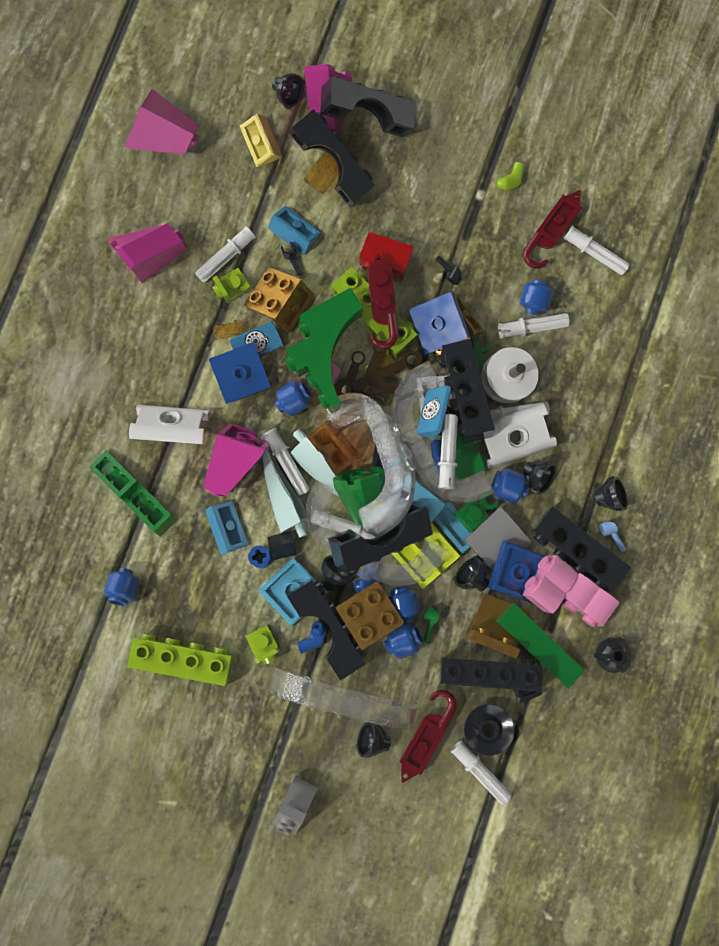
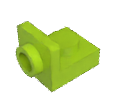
[212,268,251,304]
[245,625,281,665]

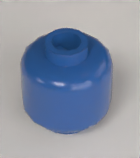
[520,279,554,316]
[275,380,312,416]
[491,468,529,503]
[104,568,140,606]
[388,585,421,623]
[384,623,423,659]

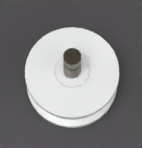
[480,347,538,404]

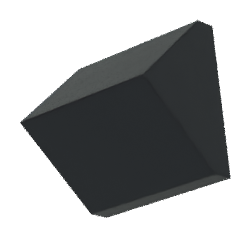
[267,531,297,561]

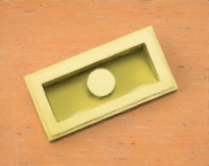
[240,114,282,167]

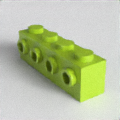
[331,267,417,359]
[127,633,234,686]

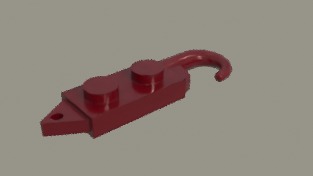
[523,190,582,269]
[367,254,399,349]
[399,690,457,783]

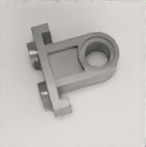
[272,776,318,835]

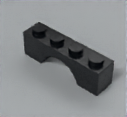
[320,76,416,138]
[288,109,375,207]
[328,501,433,574]
[286,578,366,681]

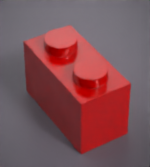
[359,231,413,280]

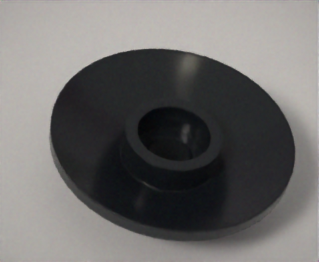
[464,704,514,756]

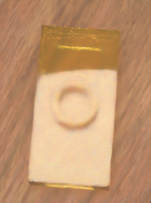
[304,152,338,194]

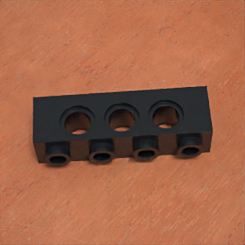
[438,339,495,443]
[531,507,631,592]
[439,658,543,692]

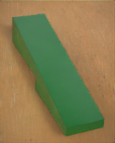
[89,450,178,537]
[495,603,584,689]

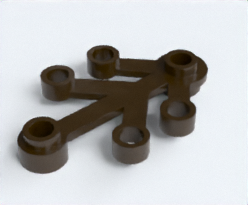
[335,340,422,409]

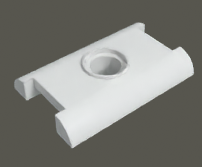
[484,403,557,469]
[129,405,210,444]

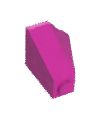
[304,64,352,134]
[125,89,199,154]
[108,224,186,283]
[203,423,269,496]

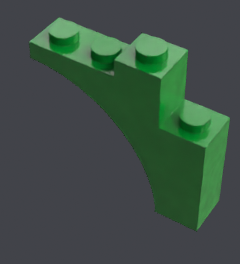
[284,288,363,414]

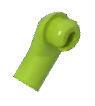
[496,162,525,191]

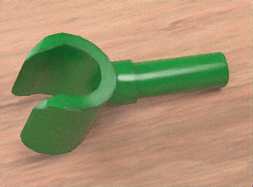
[423,606,440,643]

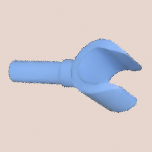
[599,521,626,552]

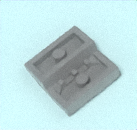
[464,507,532,572]

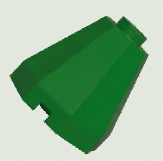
[333,466,387,528]

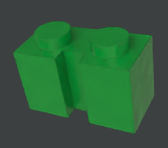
[440,434,487,483]

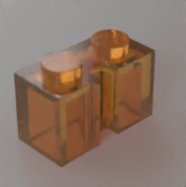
[307,419,361,475]

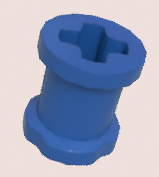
[248,546,272,568]

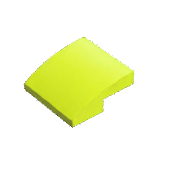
[392,522,461,589]

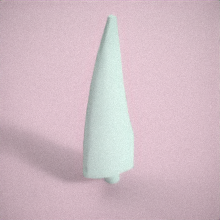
[290,428,340,498]
[261,437,310,538]

